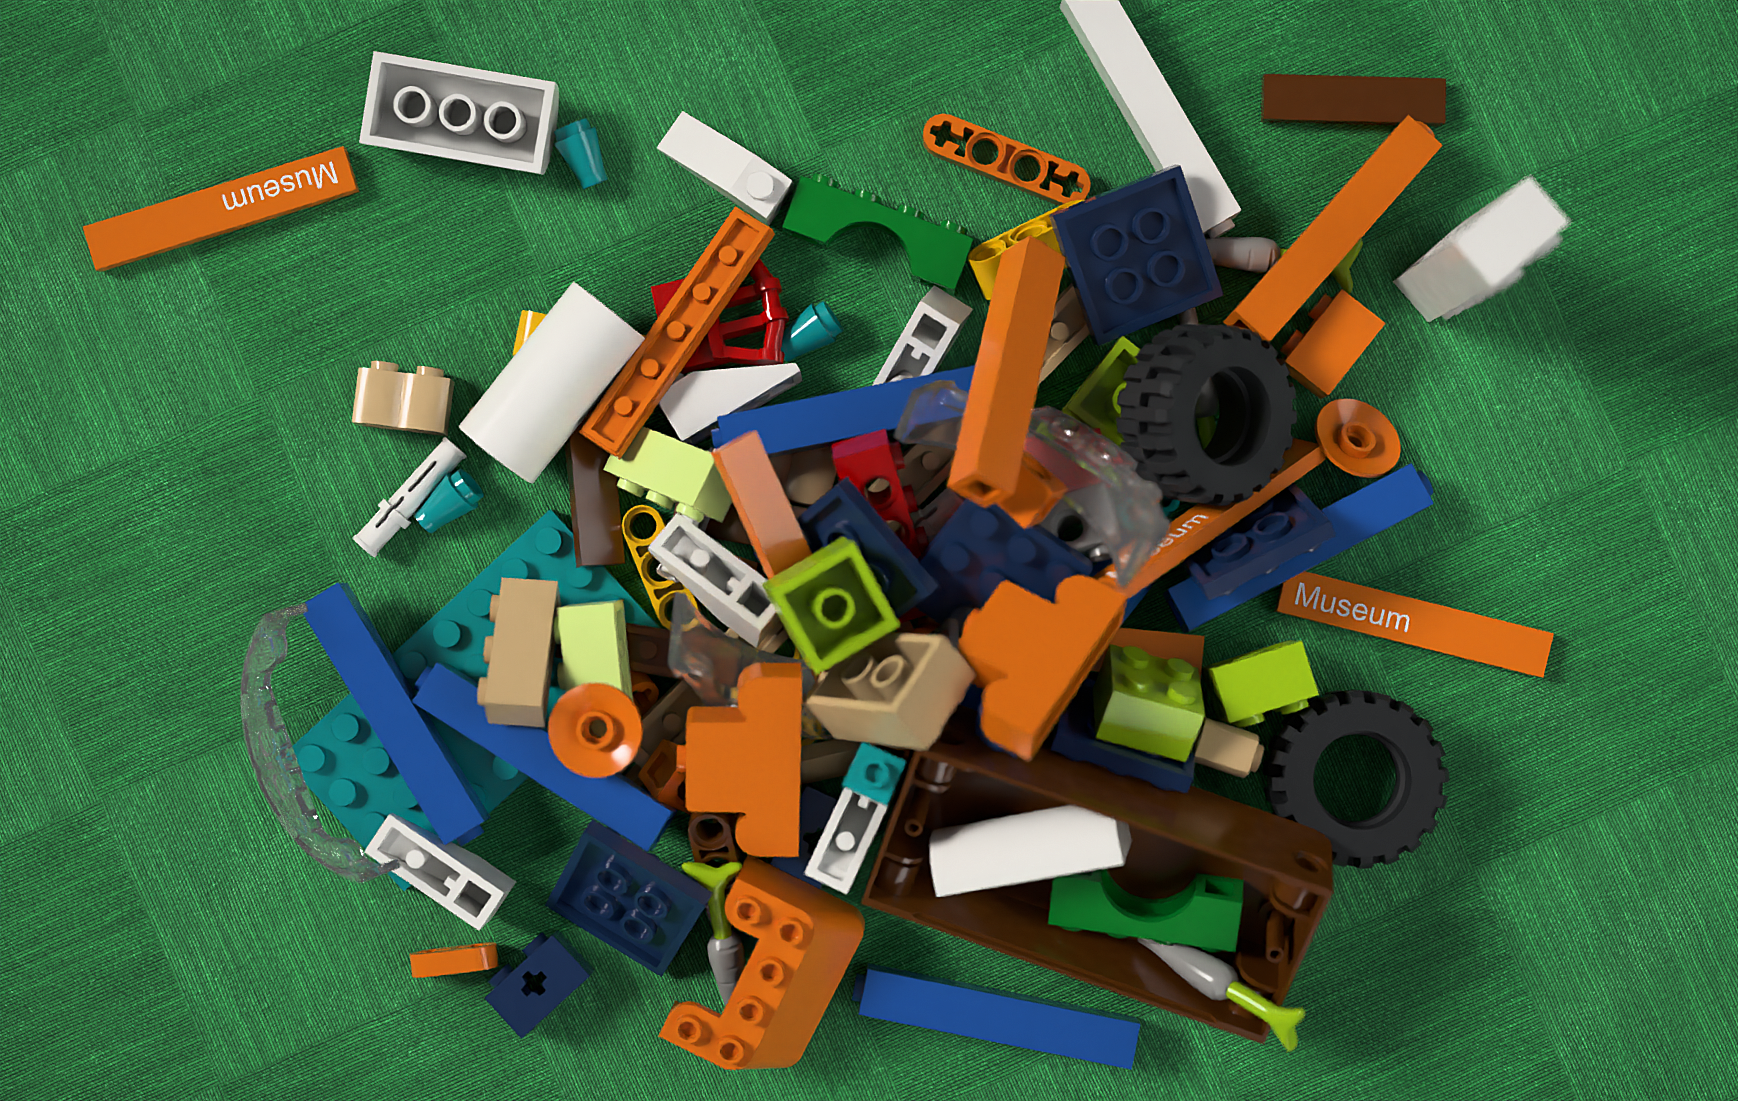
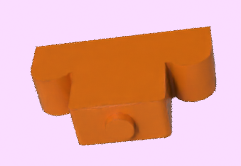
[957,575,1127,761]
[677,662,802,857]

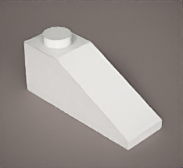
[657,111,794,226]
[873,285,973,435]
[658,363,802,446]
[648,513,780,648]
[804,765,908,894]
[364,812,516,931]

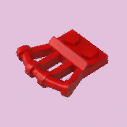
[650,258,789,374]

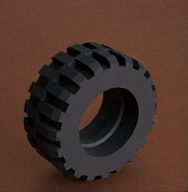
[1116,324,1297,506]
[1263,689,1449,869]

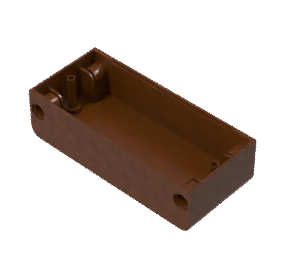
[861,704,1334,1045]

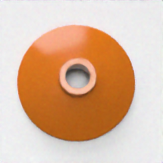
[1314,399,1401,478]
[548,682,643,778]

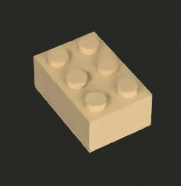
[802,632,976,750]

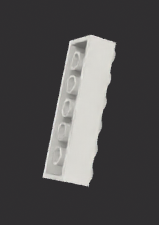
[1393,176,1569,323]

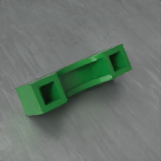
[782,173,974,296]
[1048,867,1244,952]

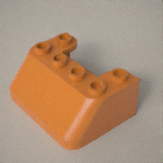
[659,854,865,1070]

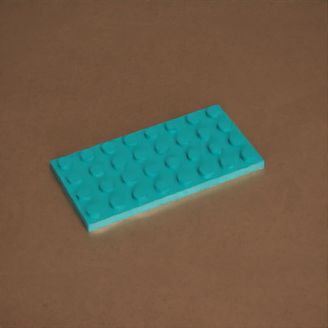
[281,509,662,891]

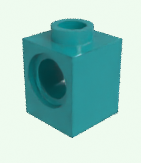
[842,742,907,807]

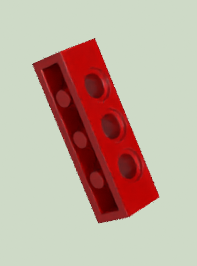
[831,429,929,623]

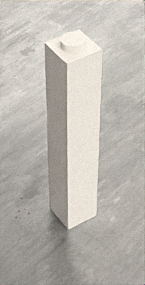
[1060,0,1242,239]

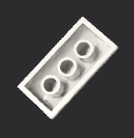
[359,51,559,175]
[458,281,645,484]
[930,805,1132,897]

